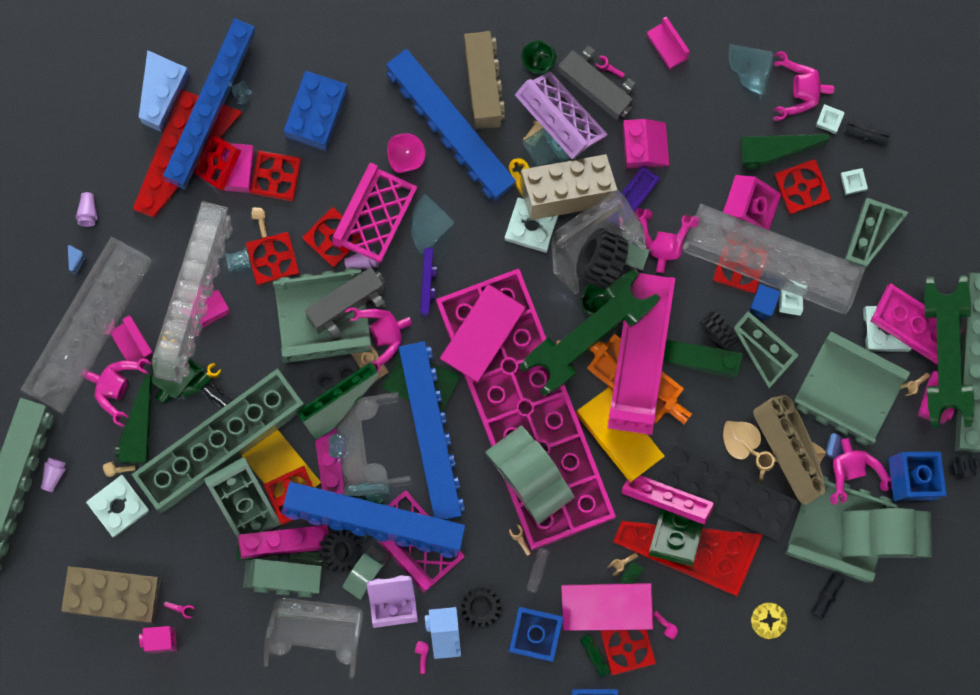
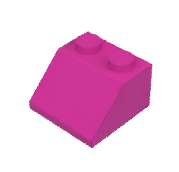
[622,119,669,169]
[722,175,781,234]

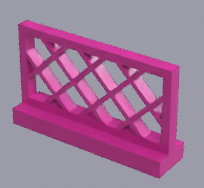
[332,163,417,263]
[373,490,465,594]

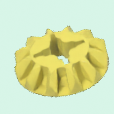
[751,603,788,639]

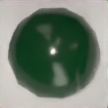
[521,40,557,75]
[581,284,608,317]

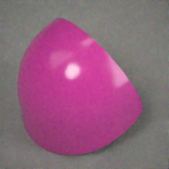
[387,133,426,173]

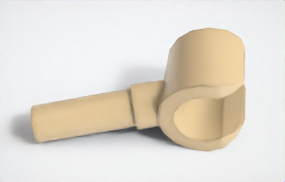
[252,207,267,238]
[900,373,930,396]
[103,462,136,477]
[509,525,531,556]
[607,553,638,576]

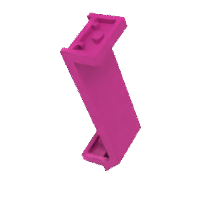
[608,273,675,435]

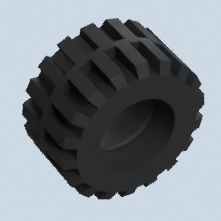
[576,228,629,289]

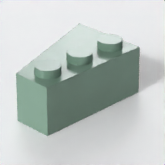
[843,198,909,271]
[733,311,799,389]
[243,559,322,598]

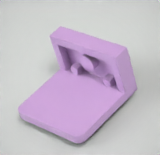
[367,575,418,628]

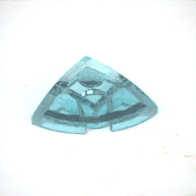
[729,44,775,94]
[411,194,454,255]

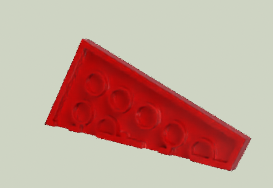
[133,89,243,218]
[613,521,763,596]

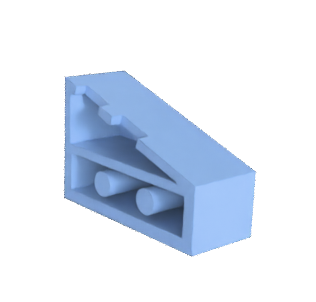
[139,50,190,132]
[425,607,461,659]

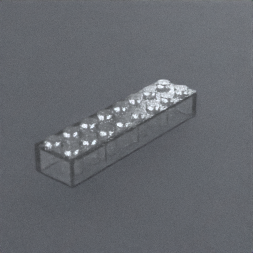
[152,202,232,384]
[683,203,865,315]
[20,236,153,415]

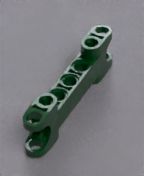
[519,269,661,397]
[924,275,974,428]

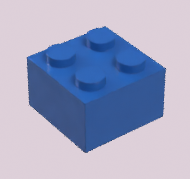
[888,452,947,502]
[509,607,563,663]

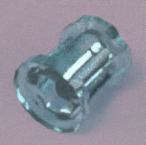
[225,248,251,272]

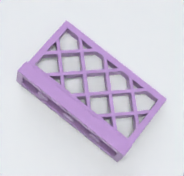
[515,71,608,160]

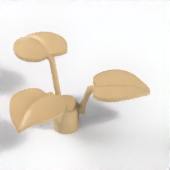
[723,421,826,484]

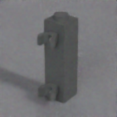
[558,45,636,121]
[304,267,385,340]

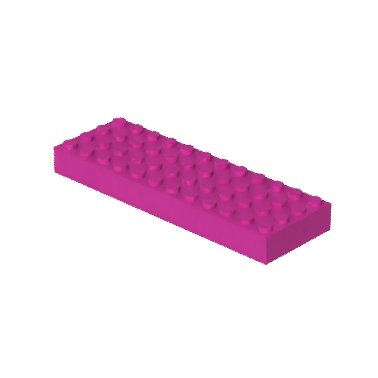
[436,269,616,551]

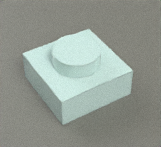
[816,104,845,134]
[840,168,868,196]
[779,290,803,316]

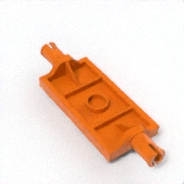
[587,334,692,425]

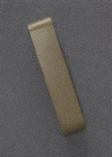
[753,395,826,505]

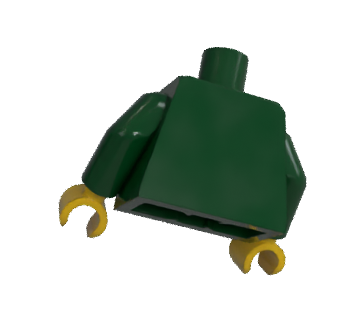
[151,334,221,404]

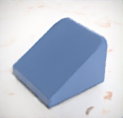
[68,245,86,275]
[825,433,844,460]

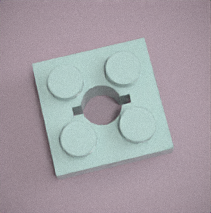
[505,198,559,253]
[863,306,912,352]
[86,475,150,538]

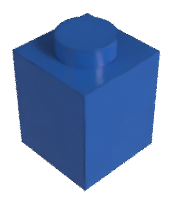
[749,284,781,321]

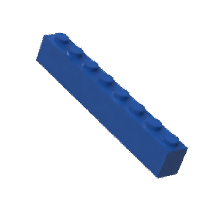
[163,18,256,189]
[386,48,516,202]
[399,341,465,520]
[281,482,465,558]

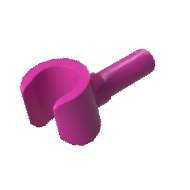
[596,56,625,79]
[164,601,195,619]
[653,611,678,640]
[415,641,429,674]

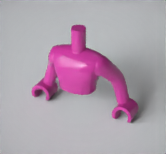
[773,51,834,122]
[635,208,699,273]
[345,307,412,373]
[85,359,152,427]
[830,438,892,505]

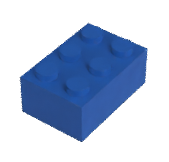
[284,71,348,151]

